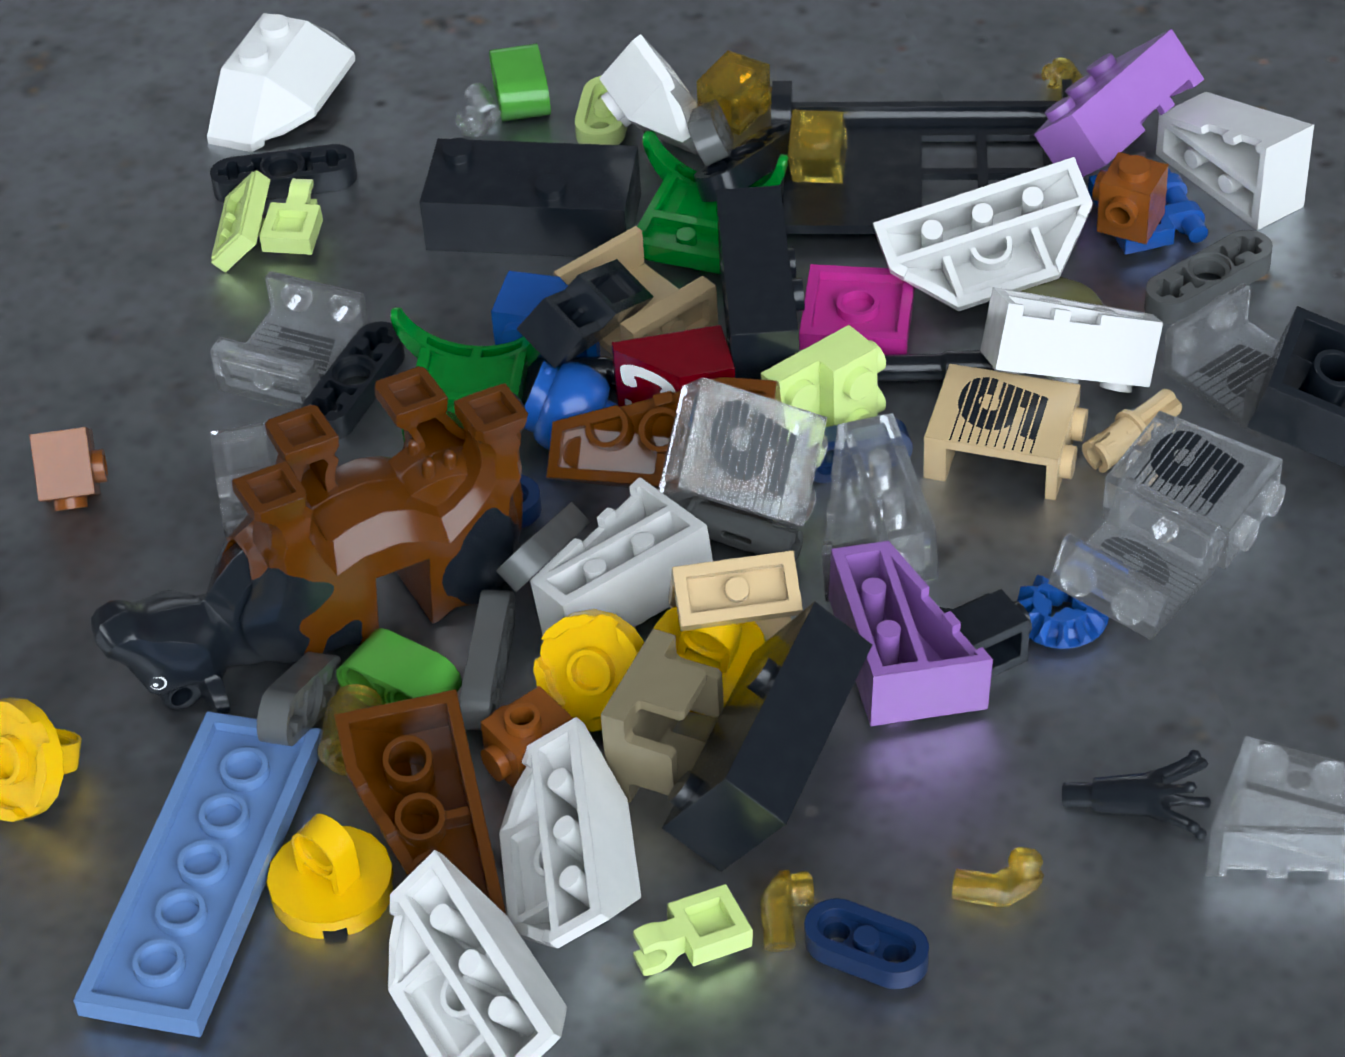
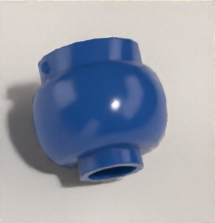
[523,360,617,450]

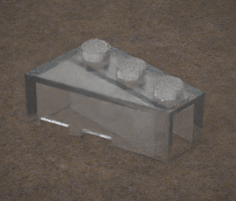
[821,413,939,602]
[1206,736,1345,880]

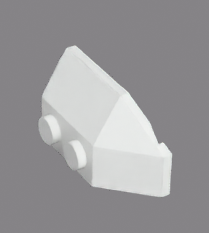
[207,13,355,152]
[599,34,698,155]
[873,157,1093,311]
[499,717,641,949]
[388,850,567,1057]

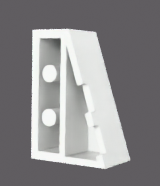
[1156,92,1314,231]
[980,287,1163,393]
[530,477,713,635]

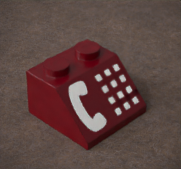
[612,325,735,407]

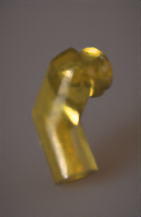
[952,847,1044,908]

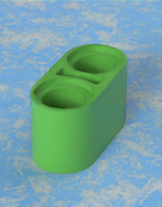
[489,43,551,122]
[336,628,462,708]

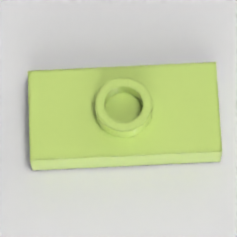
[211,170,270,273]

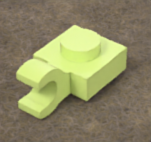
[259,178,323,255]
[633,884,753,976]

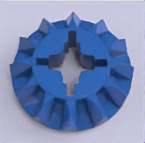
[1017,570,1110,649]

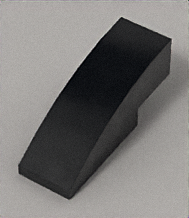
[517,259,654,368]

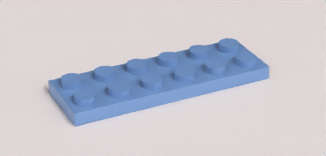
[73,711,324,1038]

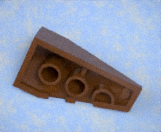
[546,377,786,504]
[334,689,507,915]

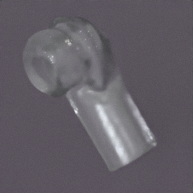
[456,83,501,139]

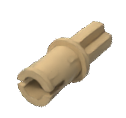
[1082,389,1182,473]

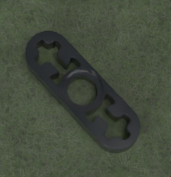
[694,121,804,202]
[210,144,357,203]
[303,321,405,439]

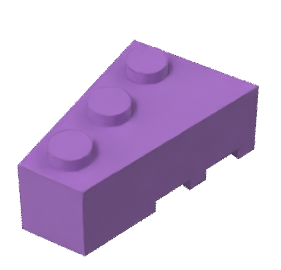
[1034,29,1204,177]
[829,541,993,727]

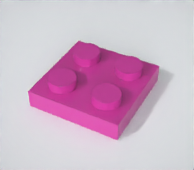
[799,264,915,354]

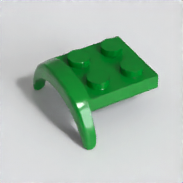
[637,130,788,274]
[390,307,540,442]

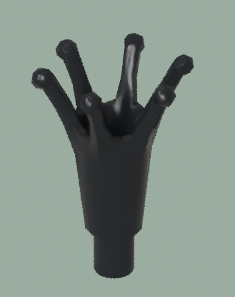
[1062,750,1212,840]

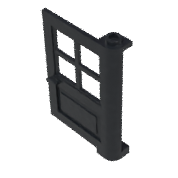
[771,79,1072,234]

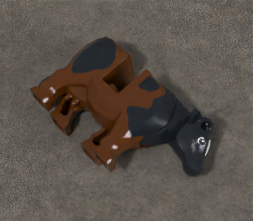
[91,366,528,714]

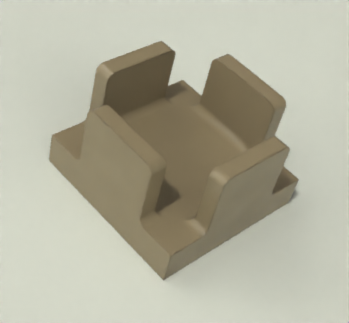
[601,629,724,803]

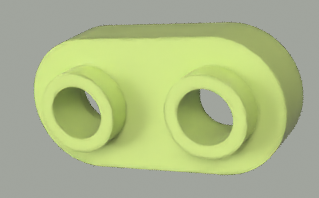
[575,76,627,145]

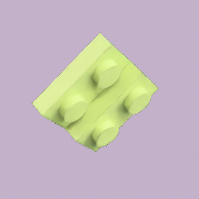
[761,325,886,458]

